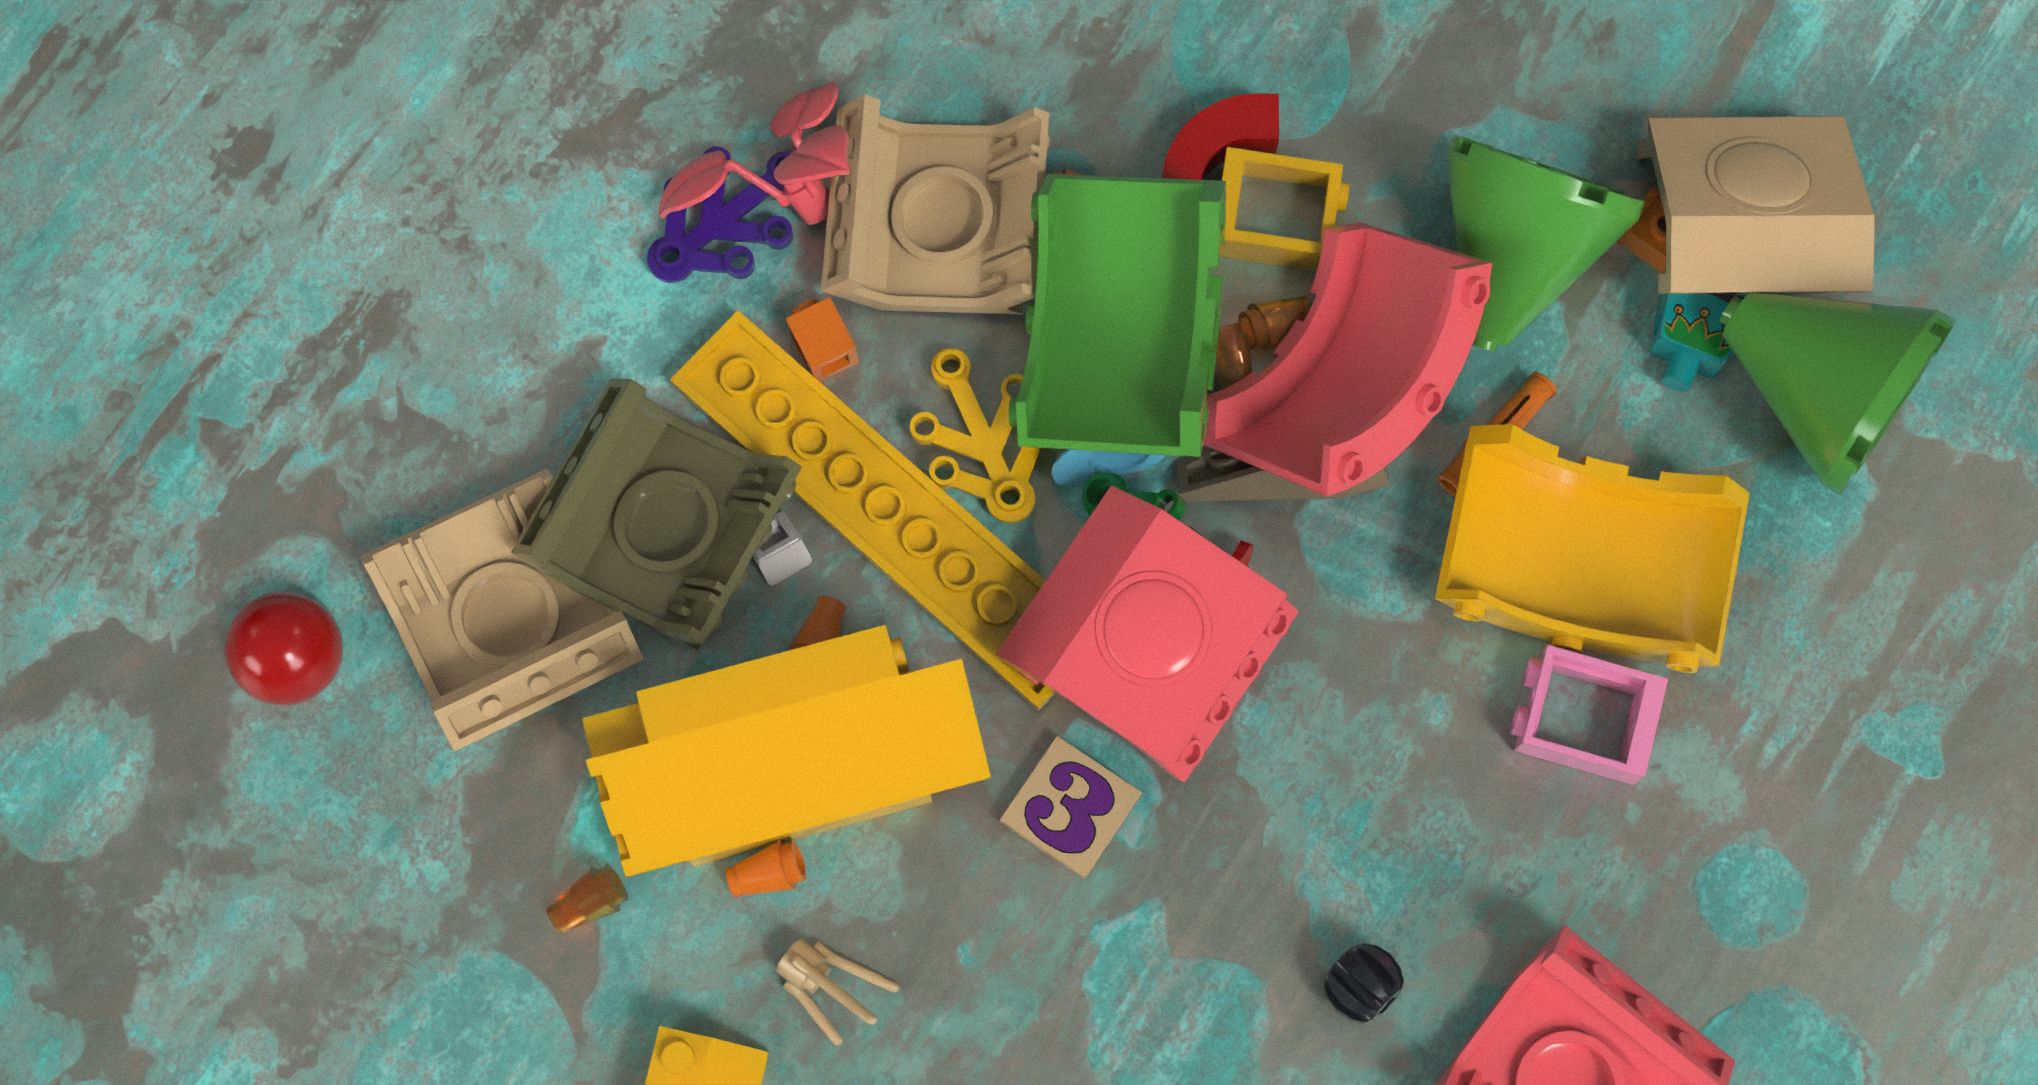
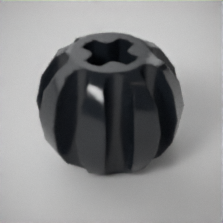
[1324,943,1404,1024]

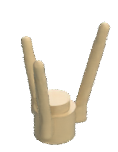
[776,938,899,1045]

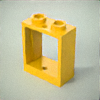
[1220,147,1350,271]

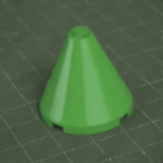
[1448,135,1646,352]
[1719,292,1956,495]

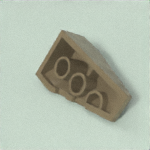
[1176,447,1390,502]

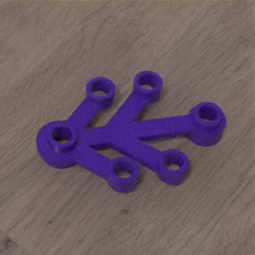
[647,146,793,283]

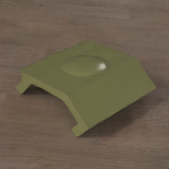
[511,379,802,651]

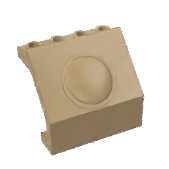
[821,94,1050,314]
[1636,116,1875,294]
[360,468,644,752]

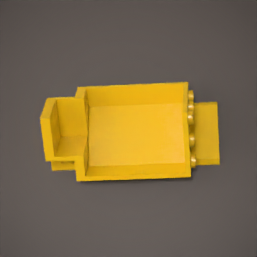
[582,625,991,877]

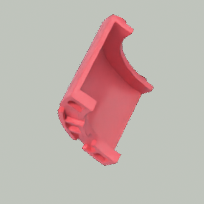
[1204,222,1492,497]

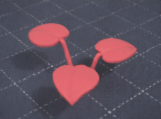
[659,80,850,225]

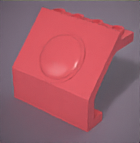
[995,486,1299,783]
[1434,925,1735,1085]

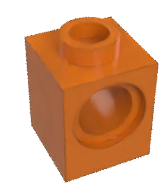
[785,297,859,381]

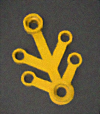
[910,348,1044,524]

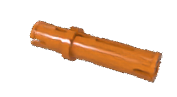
[1437,371,1557,497]

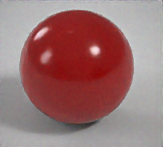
[225,591,343,705]

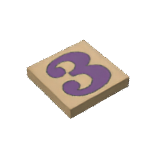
[999,736,1142,880]

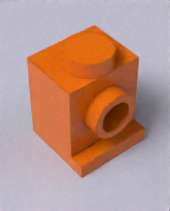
[1617,187,1666,273]

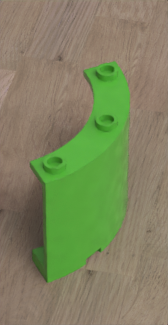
[1009,174,1226,457]

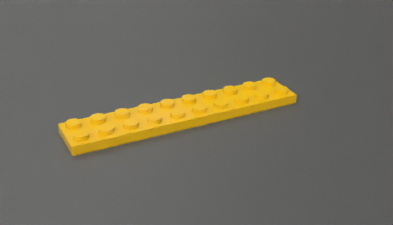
[670,310,1056,711]

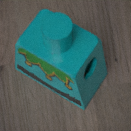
[1649,293,1748,392]

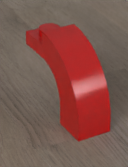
[1162,93,1279,180]

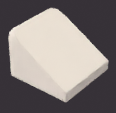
[753,510,812,586]

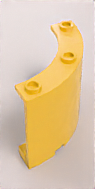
[1435,424,1750,673]

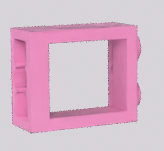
[1510,645,1668,785]

